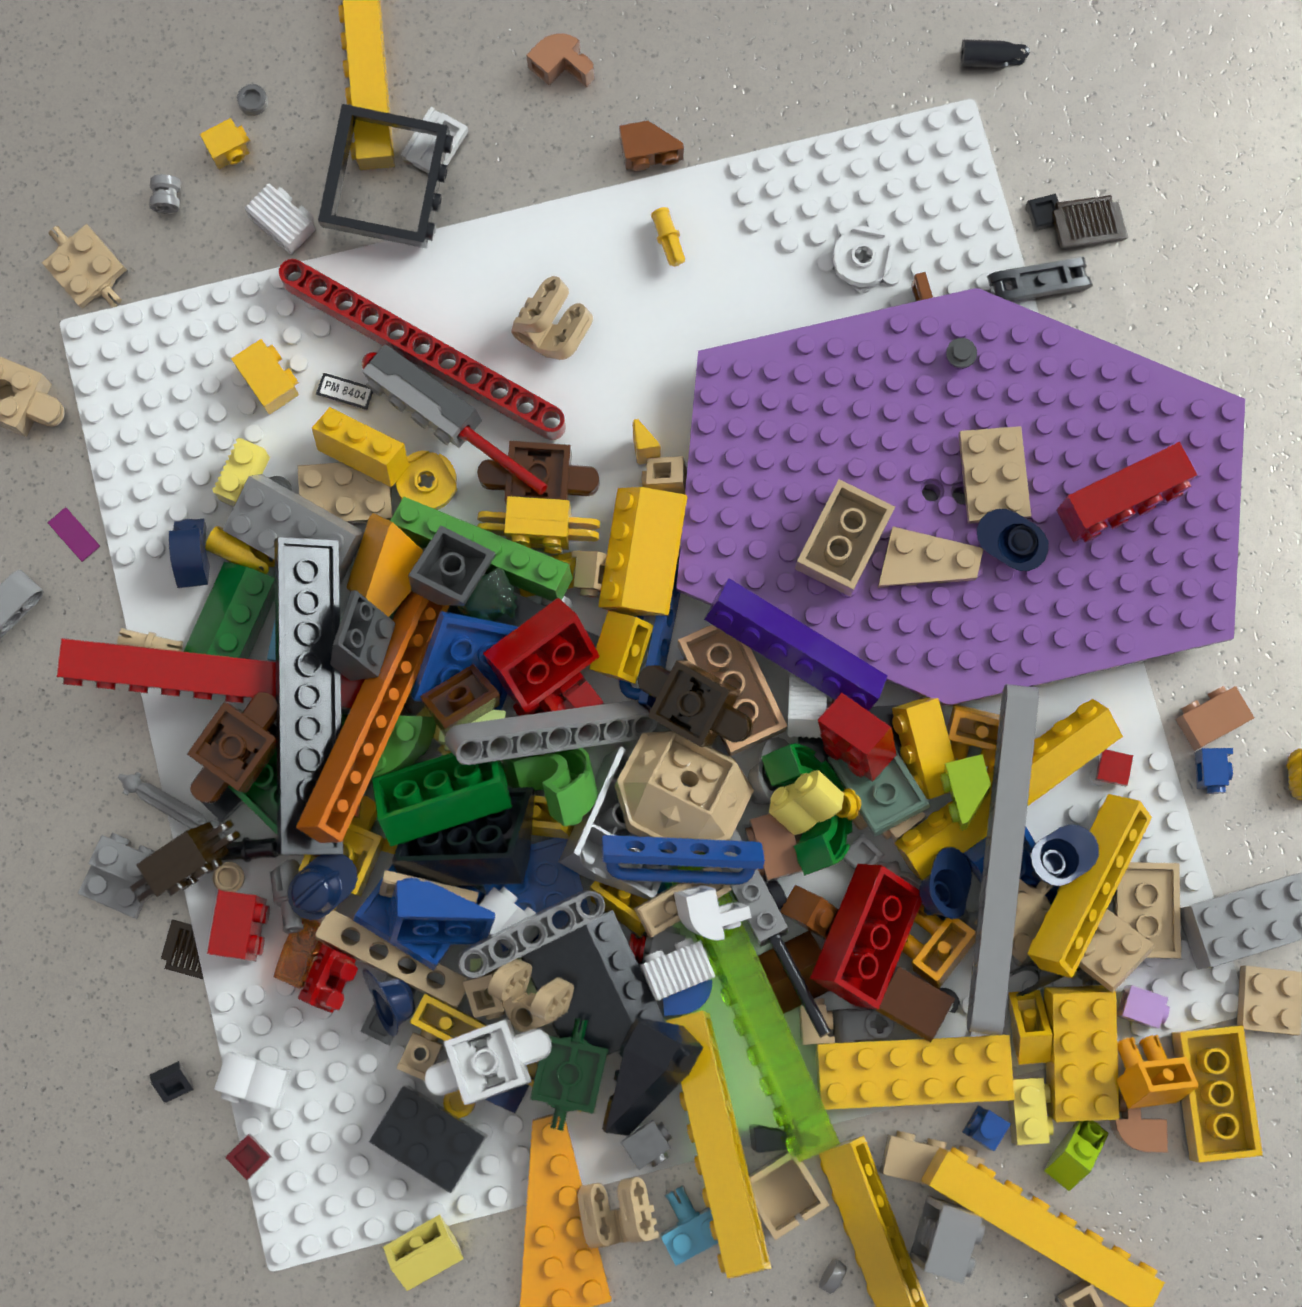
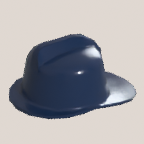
[977,509,1049,571]
[1031,824,1099,886]
[919,847,972,919]
[288,854,358,920]
[362,969,415,1037]

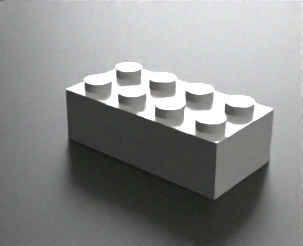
[223,474,364,586]
[1180,872,1302,970]
[909,1195,985,1284]

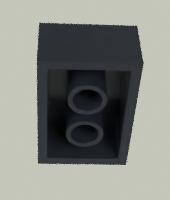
[369,1085,488,1193]

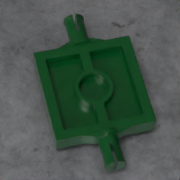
[530,1018,608,1131]

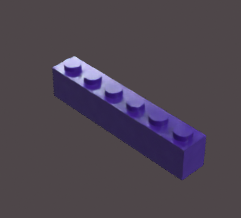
[704,578,888,711]

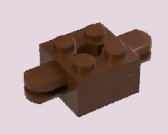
[477,441,600,507]
[187,692,278,803]

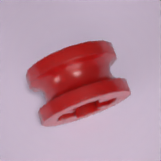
[629,933,647,964]

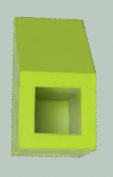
[940,754,991,831]
[1044,1121,1109,1191]

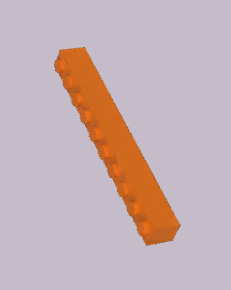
[296,591,449,843]

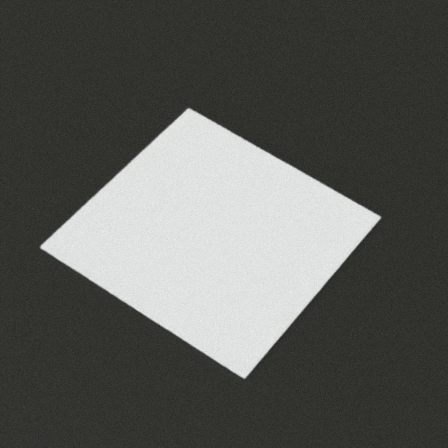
[60,99,1239,1272]

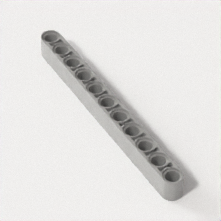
[967,684,1039,1036]

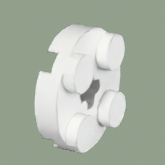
[833,226,894,287]

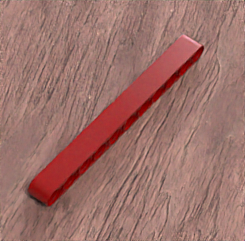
[279,259,566,440]

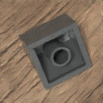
[408,525,496,606]

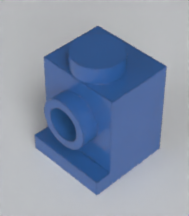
[1194,748,1233,794]
[962,1105,1011,1152]

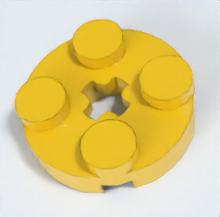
[396,450,457,510]

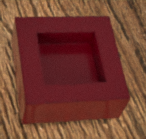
[225,1134,272,1180]

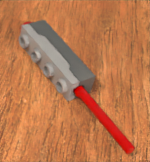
[362,344,548,495]

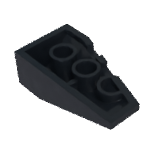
[602,1017,704,1136]

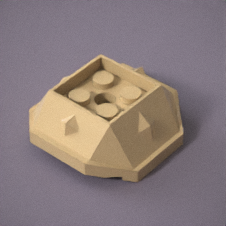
[615,731,754,854]

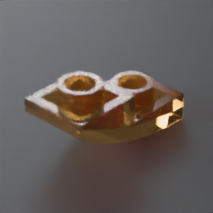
[273,918,323,989]

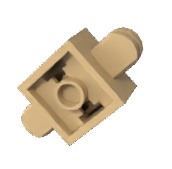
[0,357,65,438]

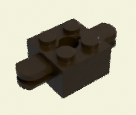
[638,660,753,747]
[130,820,241,903]

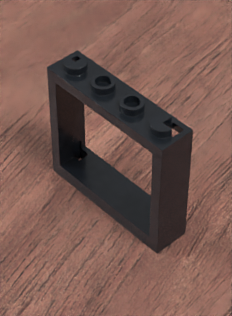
[318,104,454,249]

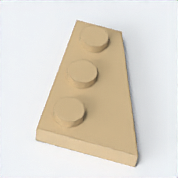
[878,527,984,588]

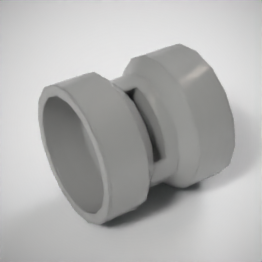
[149,175,181,214]

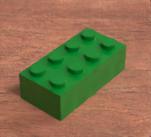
[372,753,512,847]

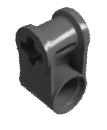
[832,1009,894,1043]

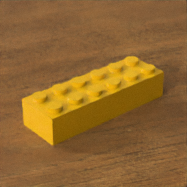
[815,1035,1015,1110]

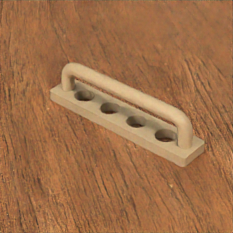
[316,910,467,1009]

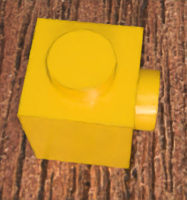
[200,118,250,170]

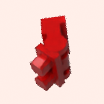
[513,672,605,716]
[297,944,358,1013]

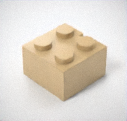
[749,1149,830,1240]

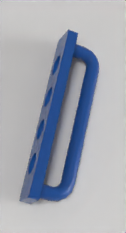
[619,556,681,709]
[601,835,765,885]

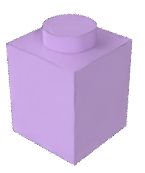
[1117,985,1170,1028]

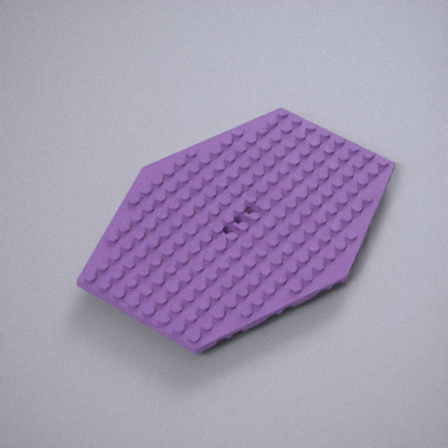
[676,288,1245,706]

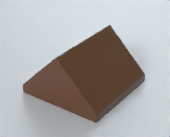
[420,664,500,736]
[753,931,829,1015]
[875,966,955,1042]

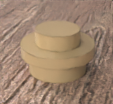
[213,862,245,892]

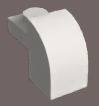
[674,885,751,940]

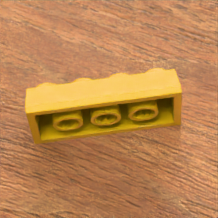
[598,487,687,616]

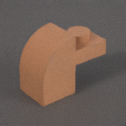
[526,33,594,88]
[1109,1093,1168,1152]

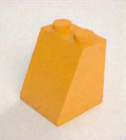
[346,513,424,617]

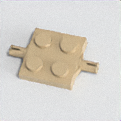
[42,224,127,309]
[974,879,1053,963]

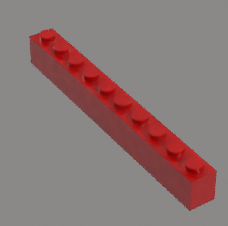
[57,638,365,709]

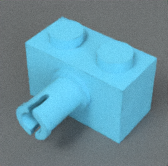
[660,1186,718,1266]

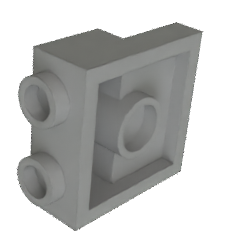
[78,833,156,919]

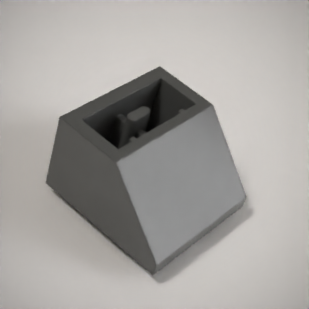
[330,590,396,681]

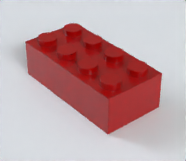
[1056,442,1198,543]
[810,864,922,1010]

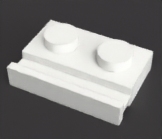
[401,107,468,174]

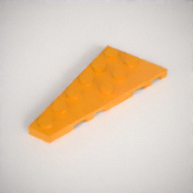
[520,1114,612,1307]

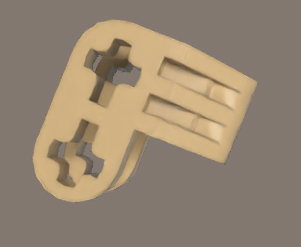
[511,276,593,360]
[488,959,574,1032]
[578,1177,659,1248]

